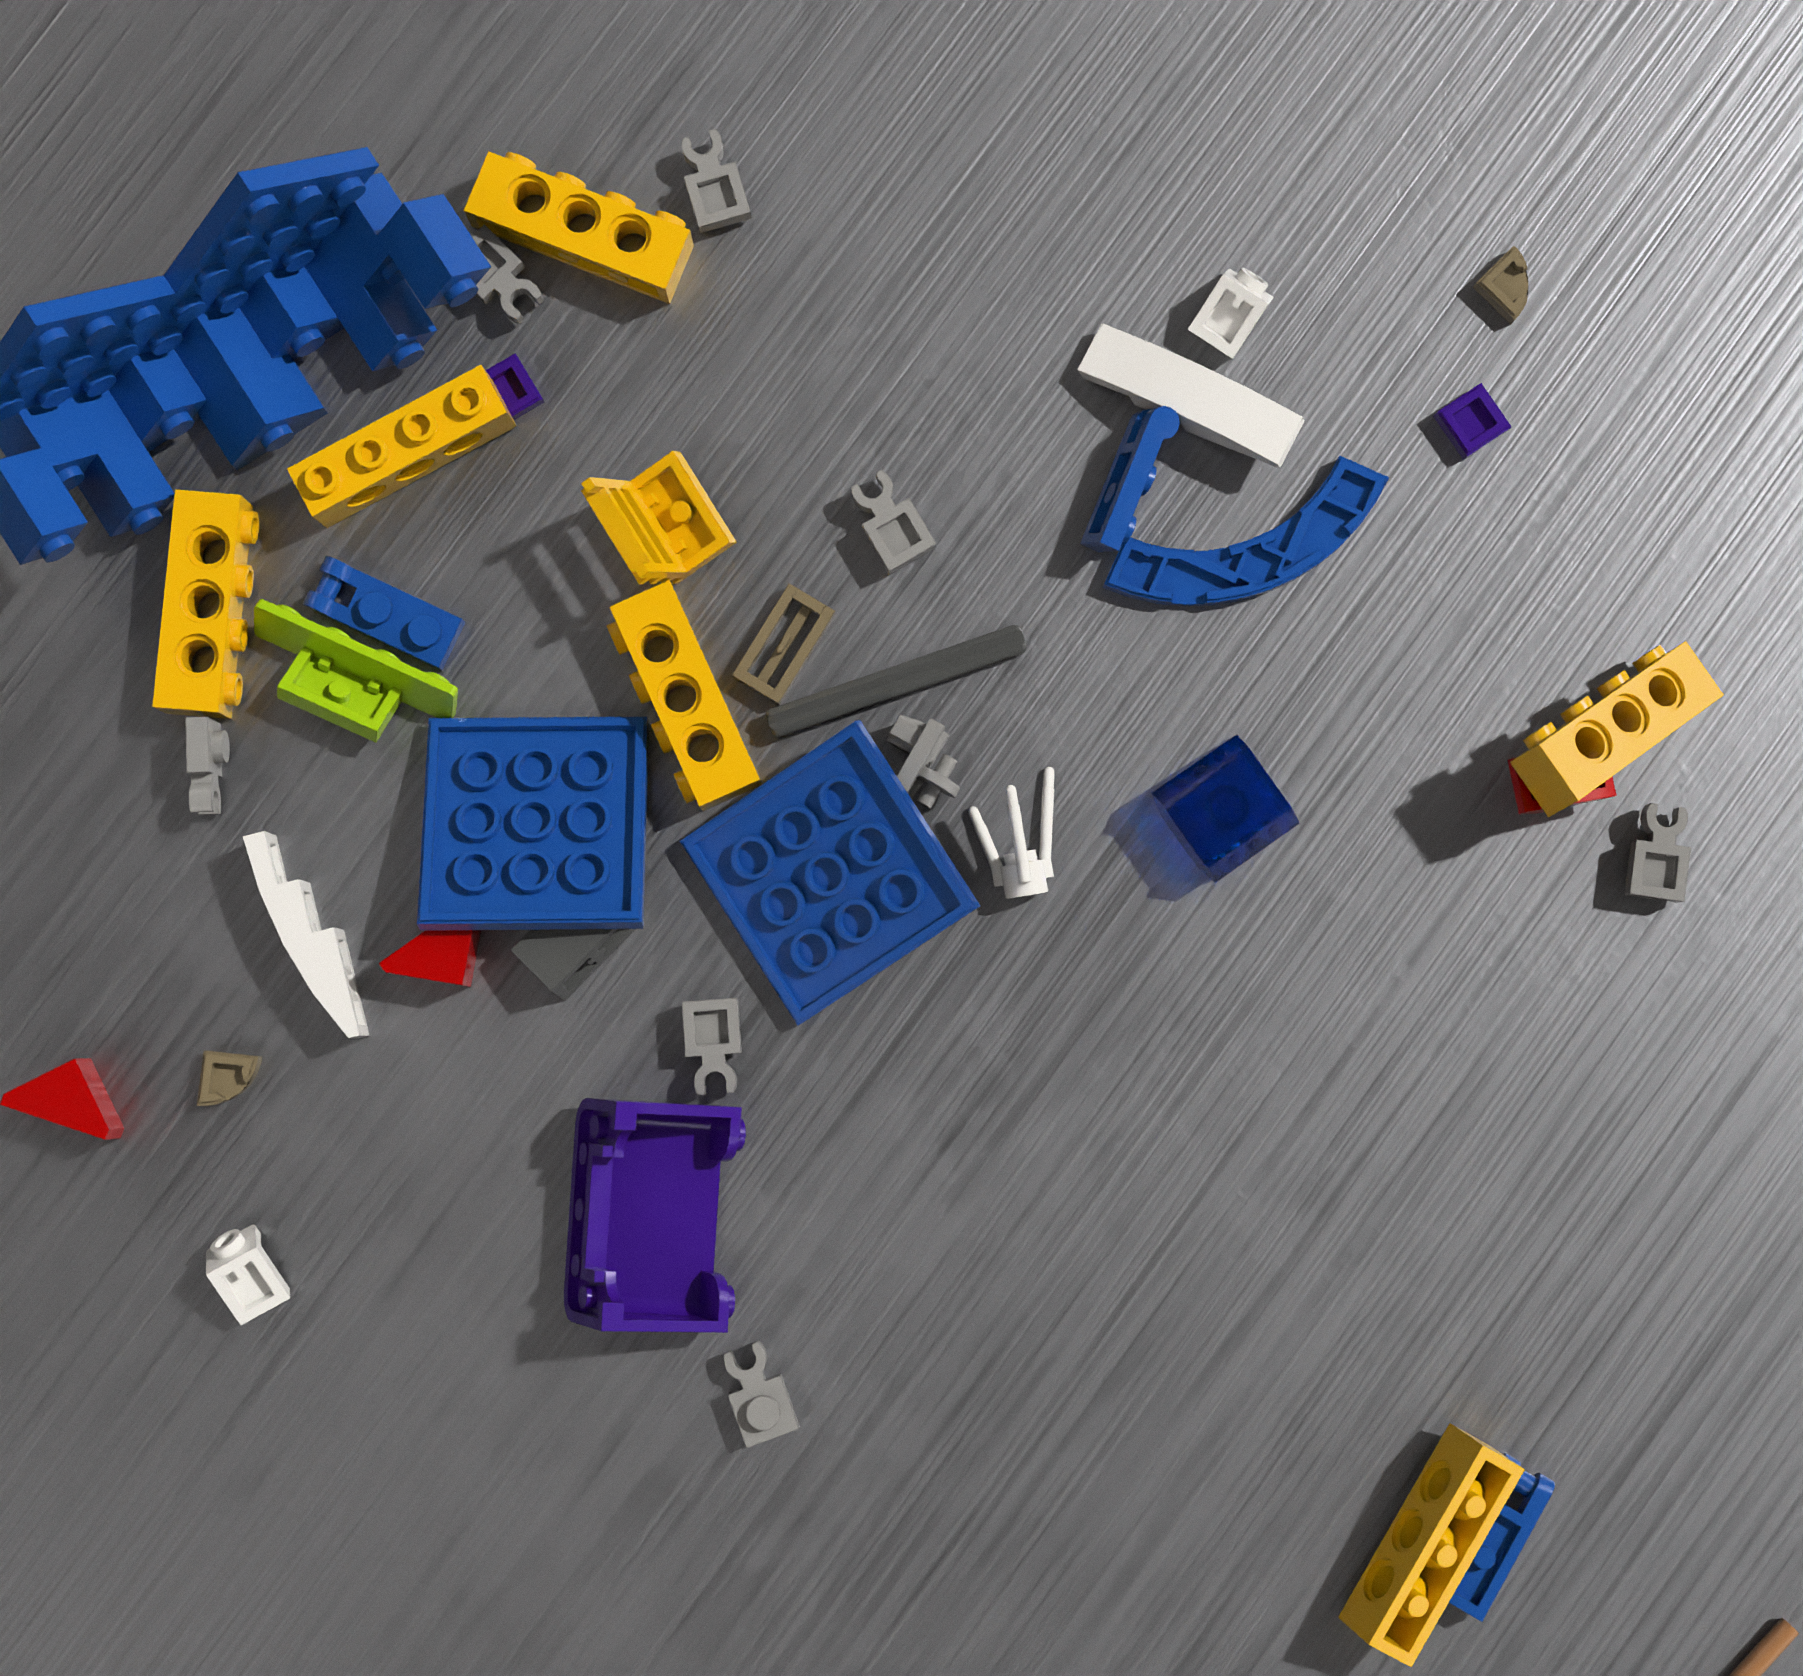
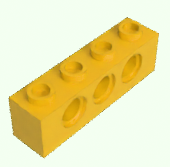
[464,151,694,304]
[287,365,517,528]
[152,489,259,719]
[606,580,762,811]
[1510,641,1724,817]
[1338,1423,1525,1667]

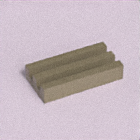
[732,583,836,706]

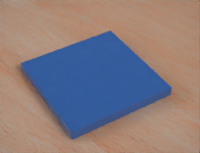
[417,716,649,931]
[680,720,980,1026]

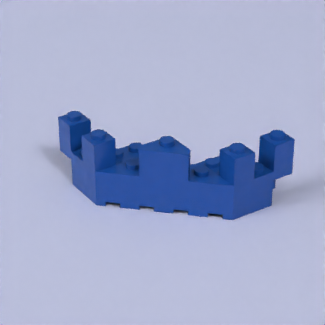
[0,147,491,565]

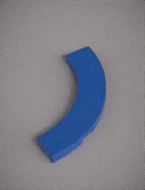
[1102,456,1389,607]

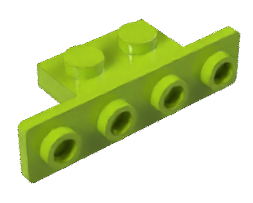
[254,599,458,743]

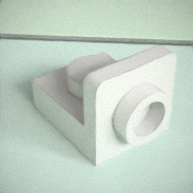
[1188,268,1274,359]
[206,1224,290,1325]

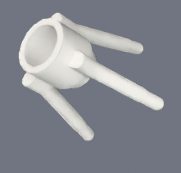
[968,767,1054,899]

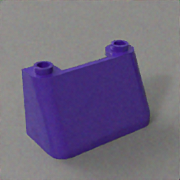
[564,1098,746,1333]

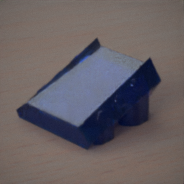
[1151,734,1300,883]

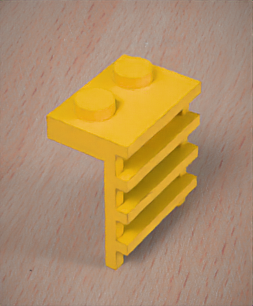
[581,451,737,584]

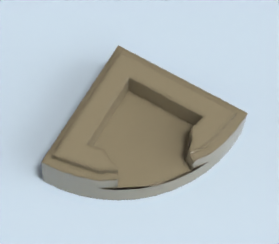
[1473,246,1528,325]
[197,1051,263,1106]

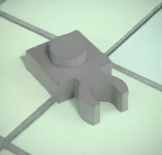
[682,129,752,233]
[472,224,544,324]
[851,470,936,575]
[185,717,230,815]
[1624,803,1691,903]
[682,998,742,1095]
[724,1340,800,1448]

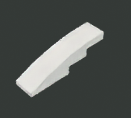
[1077,323,1305,468]
[243,831,370,1039]

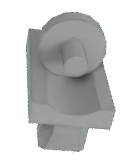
[887,715,960,809]

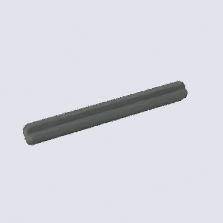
[766,625,1026,738]

